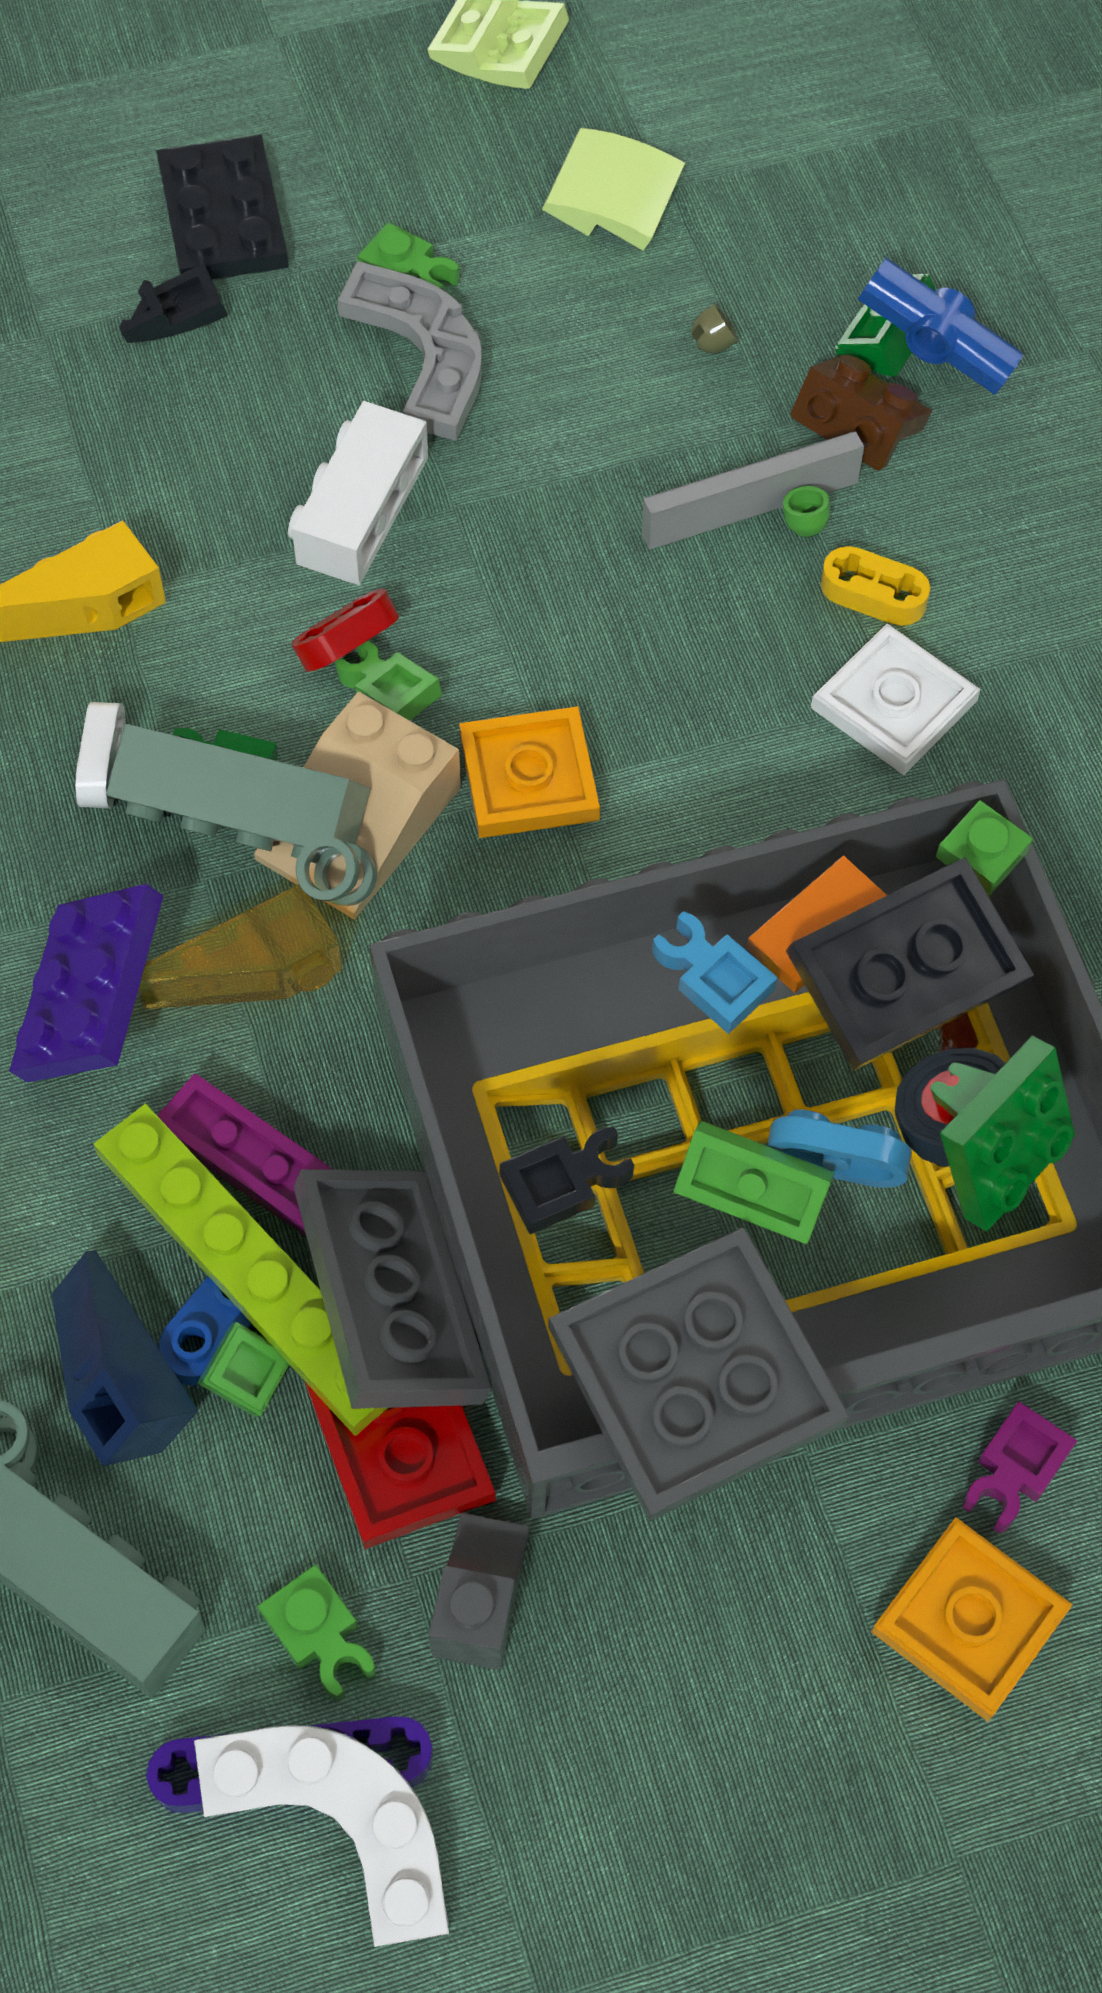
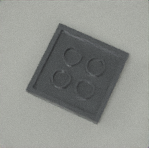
[548,1227,850,1522]

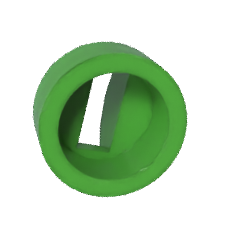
[783,486,830,538]

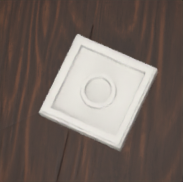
[811,623,980,775]

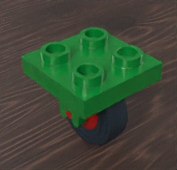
[895,1036,1075,1232]

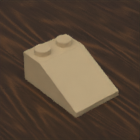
[254,691,461,920]

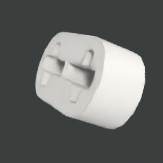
[76,702,126,809]

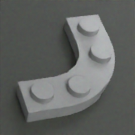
[338,261,482,441]

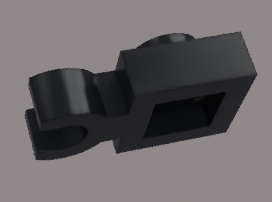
[499,1127,635,1235]

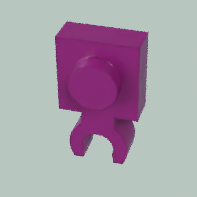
[963,1401,1078,1534]

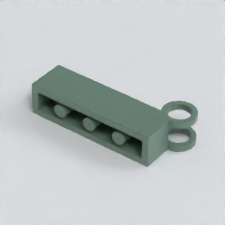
[106,724,377,906]
[0,1400,206,1699]

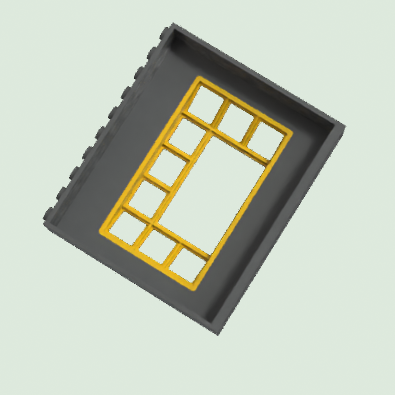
[369,779,1102,1520]

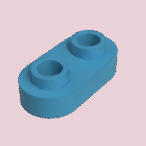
[767,1110,912,1188]

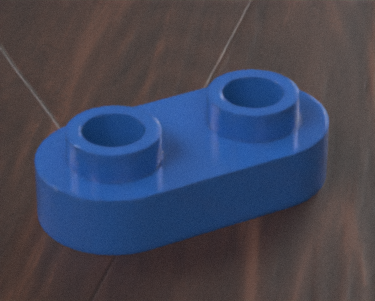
[159,1276,257,1386]

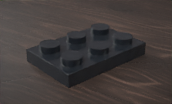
[156,135,289,280]
[785,857,1034,1071]

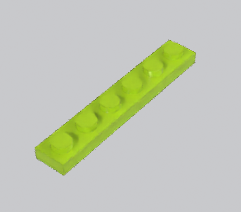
[93,1103,387,1436]

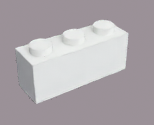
[288,401,428,586]

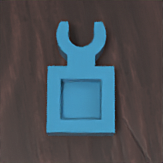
[652,912,778,1034]

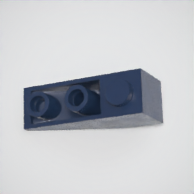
[52,1250,198,1466]

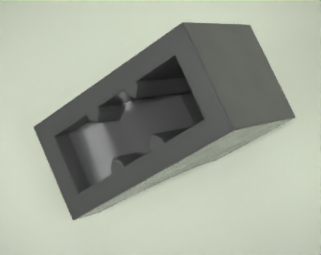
[429,1513,529,1671]

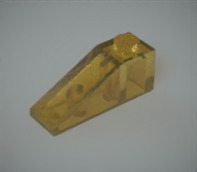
[138,884,342,1009]

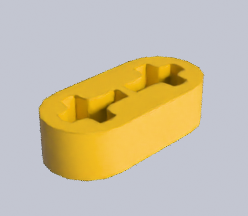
[821,546,931,626]

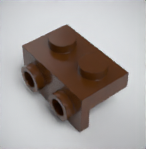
[791,355,932,471]

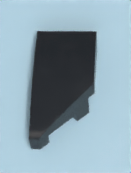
[119,263,228,343]

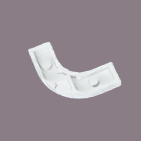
[195,1725,449,1947]

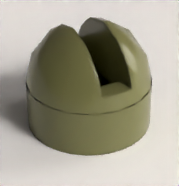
[691,303,739,354]

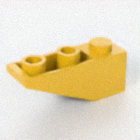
[0,520,166,642]

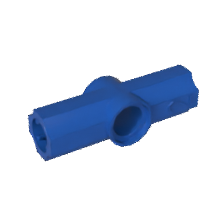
[858,257,1023,395]

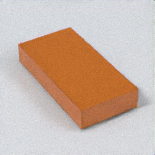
[746,855,887,993]

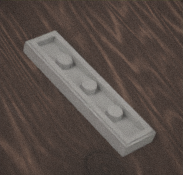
[641,432,864,550]

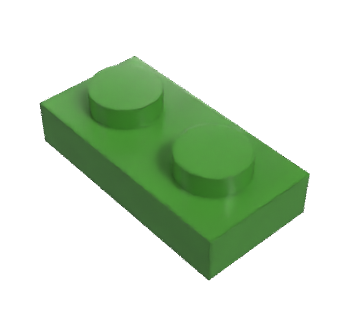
[673,1121,835,1244]

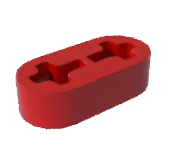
[291,589,399,672]

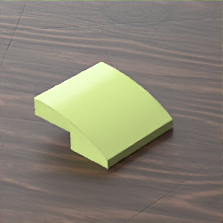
[427,0,569,89]
[542,128,685,251]

